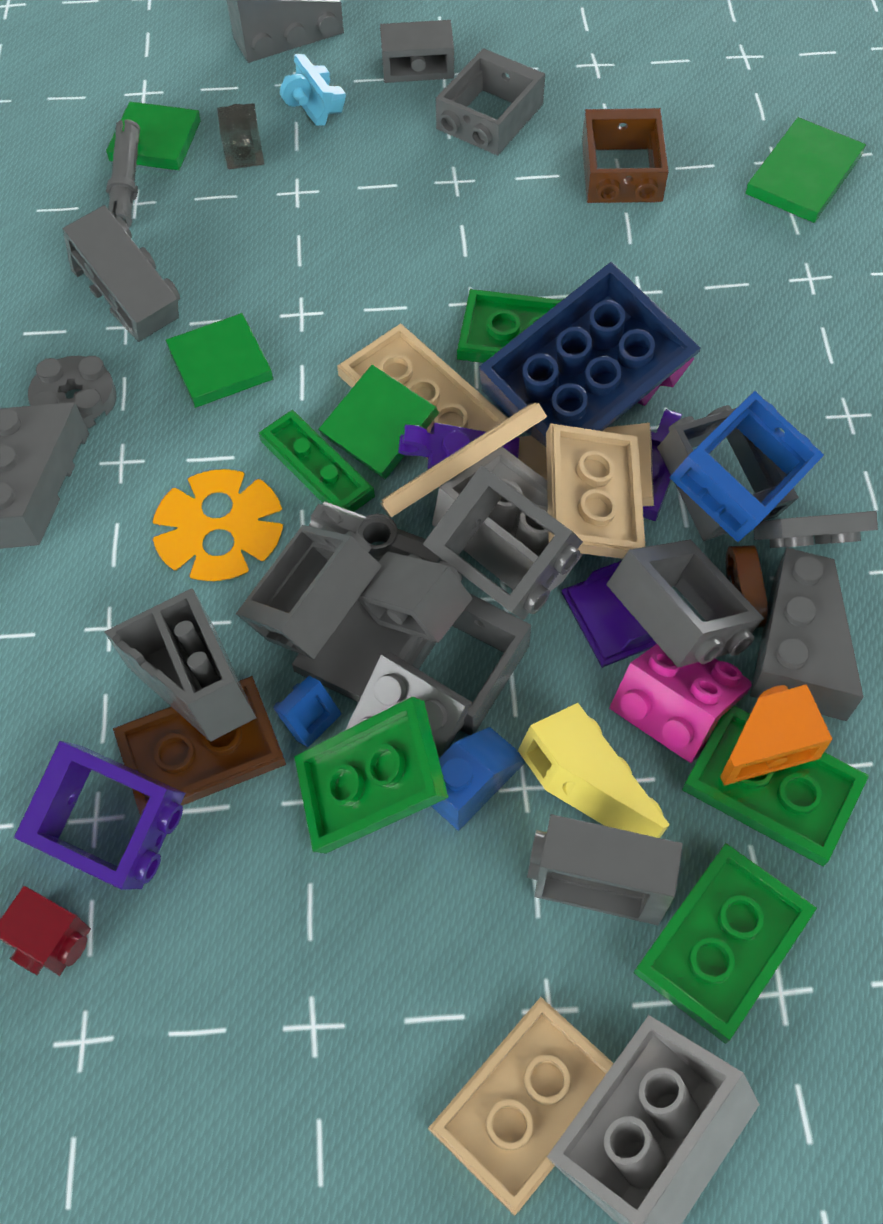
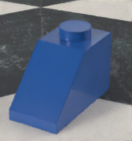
[431,727,525,831]

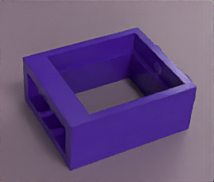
[14,741,185,890]

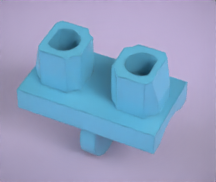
[280,54,346,126]

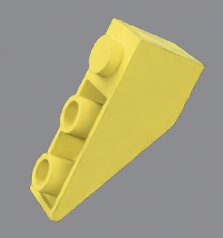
[518,703,670,838]

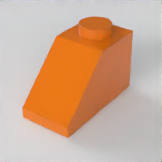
[720,684,833,786]

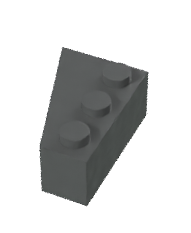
[750,548,864,721]

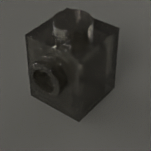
[217,103,265,170]

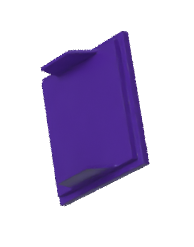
[561,560,657,668]

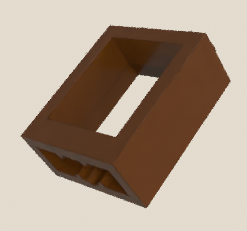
[582,108,668,203]

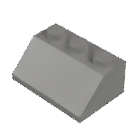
[432,446,583,592]
[547,1015,760,1224]

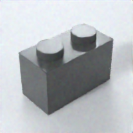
[380,20,454,83]
[357,552,473,643]

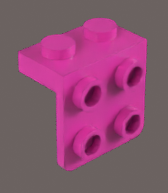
[609,644,752,763]

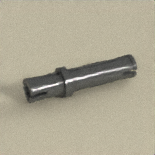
[106,119,141,228]

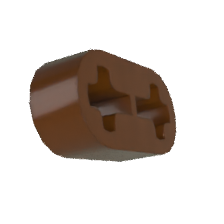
[725,545,768,628]

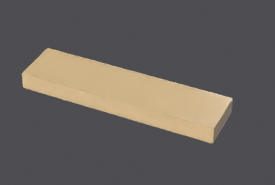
[380,403,547,517]

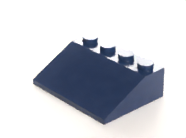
[479,262,701,447]

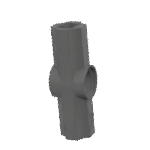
[309,501,445,563]

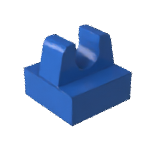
[273,676,342,748]

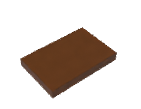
[113,676,286,816]

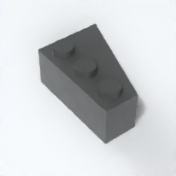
[226,0,344,63]
[62,205,180,342]
[0,402,89,549]
[104,588,256,742]

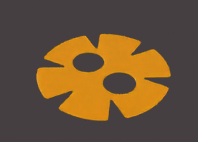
[153,469,283,581]

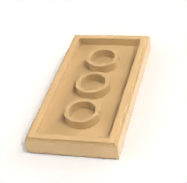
[337,323,508,459]

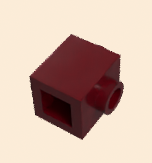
[0,885,91,976]

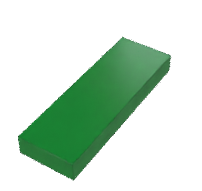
[259,409,375,512]

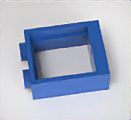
[669,391,824,542]

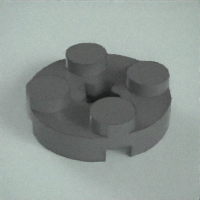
[28,356,117,429]

